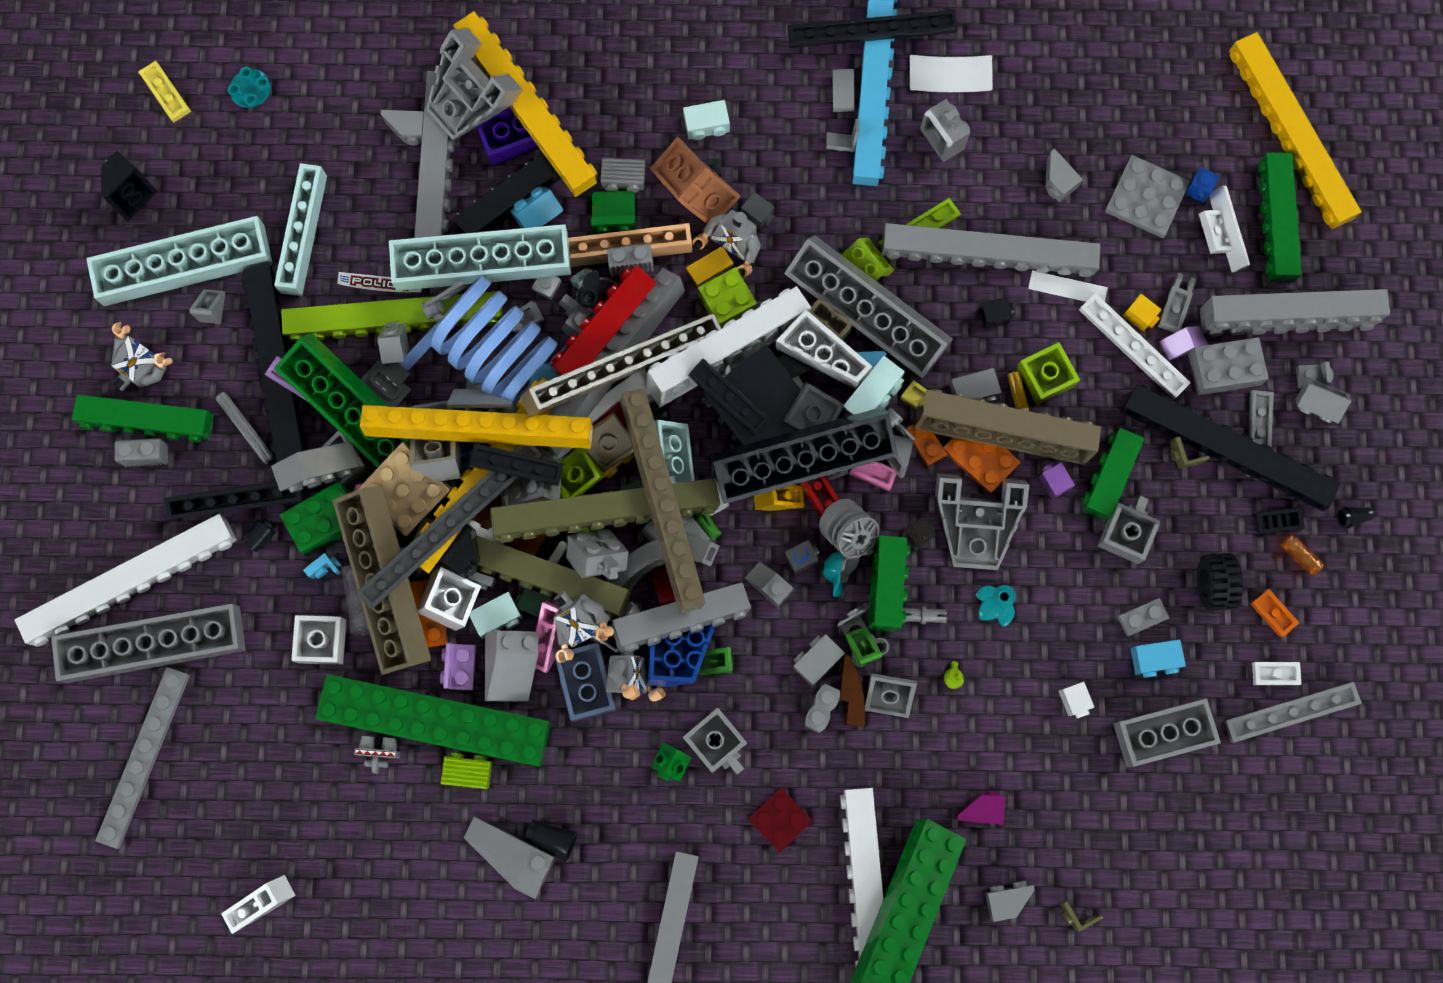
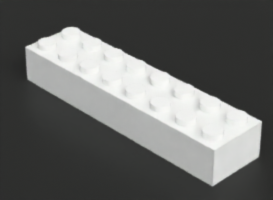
[646,286,811,408]

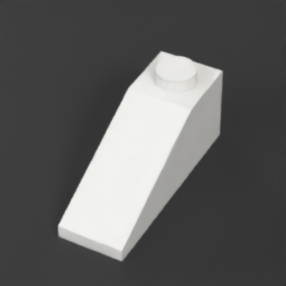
[221,875,296,934]

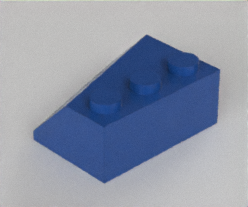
[646,624,715,687]

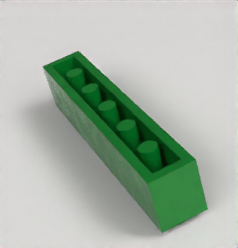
[1258,153,1302,282]
[72,395,214,443]

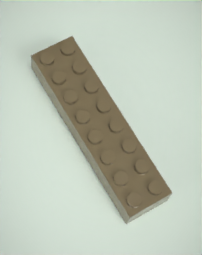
[914,389,1101,465]
[332,485,431,675]

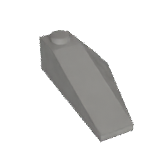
[464,817,556,899]

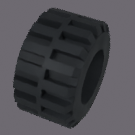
[1197,553,1243,611]

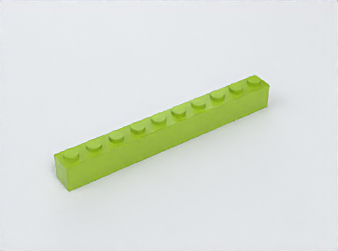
[281,291,503,343]

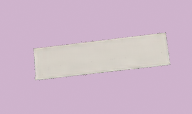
[1028,270,1108,302]

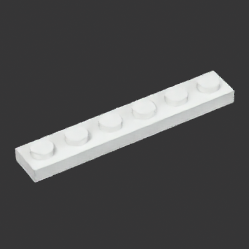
[1079,293,1191,399]

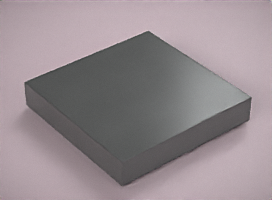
[784,382,844,430]

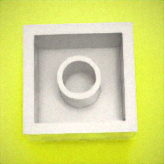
[417,567,481,631]
[292,615,346,665]

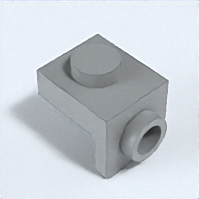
[512,301,544,333]

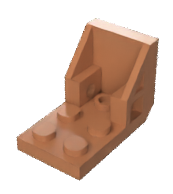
[650,137,741,224]

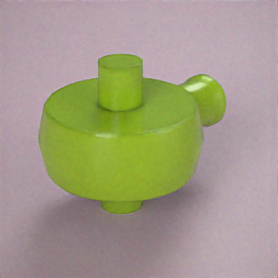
[944,661,964,689]

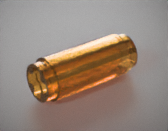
[1280,534,1325,576]

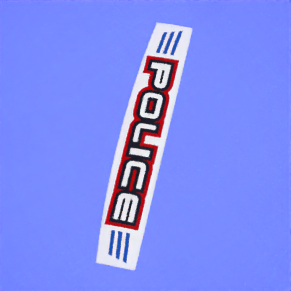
[337,272,421,292]

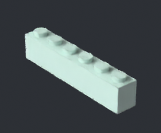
[274,163,327,297]

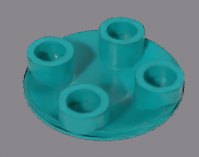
[228,67,271,108]

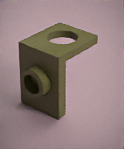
[1170,436,1210,470]
[1059,900,1103,932]

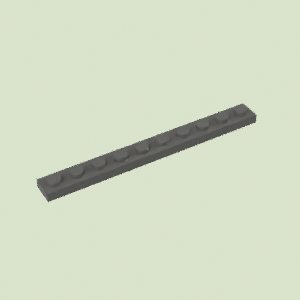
[356,445,542,610]

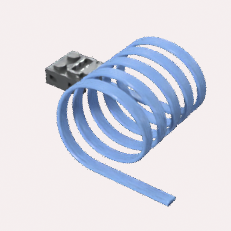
[360,275,567,412]

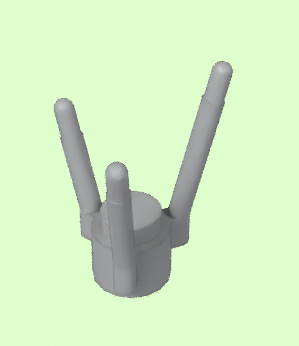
[422,281,468,322]

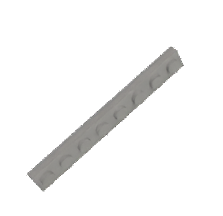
[95,667,190,849]

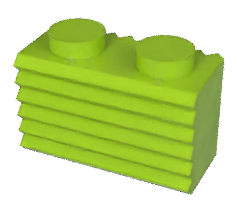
[441,753,492,789]

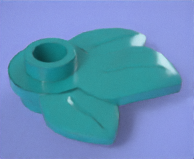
[975,585,1016,627]

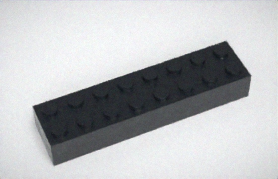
[710,407,898,504]

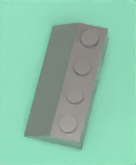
[410,400,461,482]

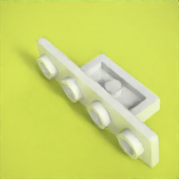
[1199,186,1250,272]

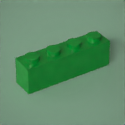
[1082,428,1144,521]

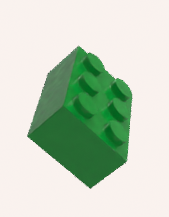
[280,481,348,557]

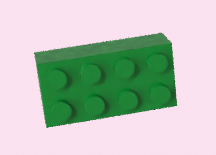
[867,535,910,632]

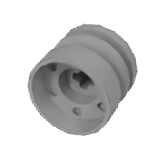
[819,499,879,558]

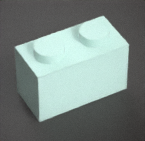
[683,100,730,140]
[469,592,523,639]

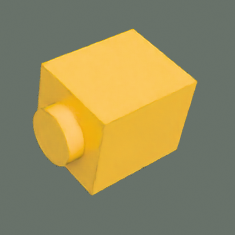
[1123,294,1162,331]

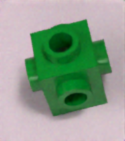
[651,743,692,782]

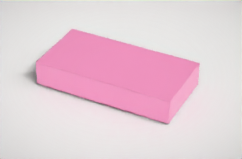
[849,461,897,491]

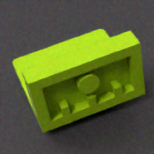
[842,238,895,281]

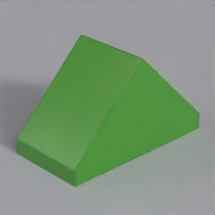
[845,627,882,667]
[698,647,732,675]

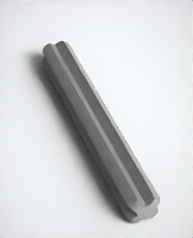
[216,392,275,464]

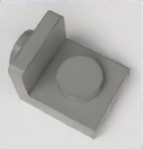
[1296,362,1333,389]

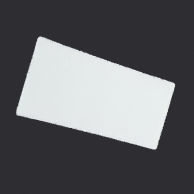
[910,55,993,92]

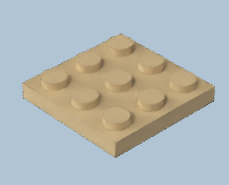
[359,441,452,536]

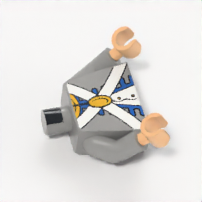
[693,210,761,278]
[111,322,172,391]
[553,591,614,663]
[606,650,666,701]

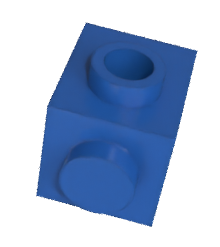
[1185,166,1220,203]

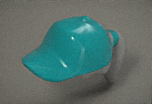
[823,548,875,597]

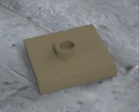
[586,412,634,472]

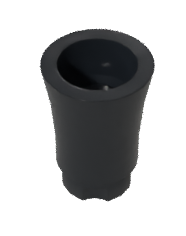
[525,819,578,862]

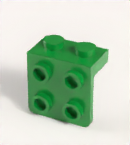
[591,191,636,234]

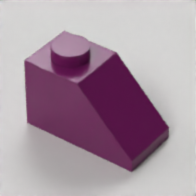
[954,790,1005,825]

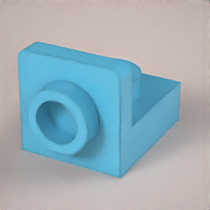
[303,553,343,580]

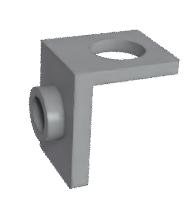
[826,118,859,152]

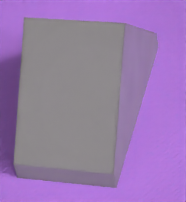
[189,289,225,324]
[886,435,914,479]

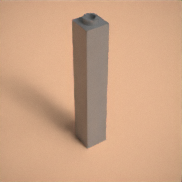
[647,851,699,983]

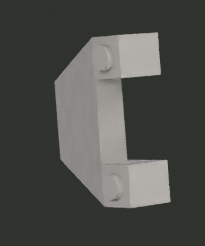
[426,28,522,140]
[935,474,1029,570]

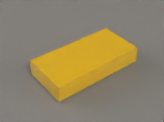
[686,246,734,287]

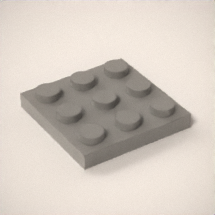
[1105,155,1190,238]

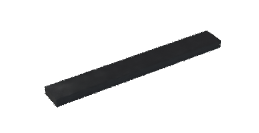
[787,10,958,48]

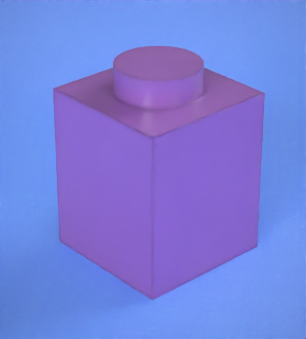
[1038,462,1075,500]

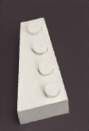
[776,309,872,389]

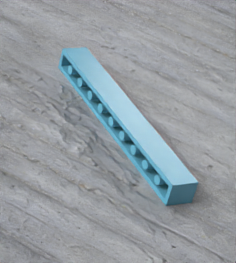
[852,0,898,186]

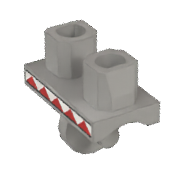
[354,736,400,774]

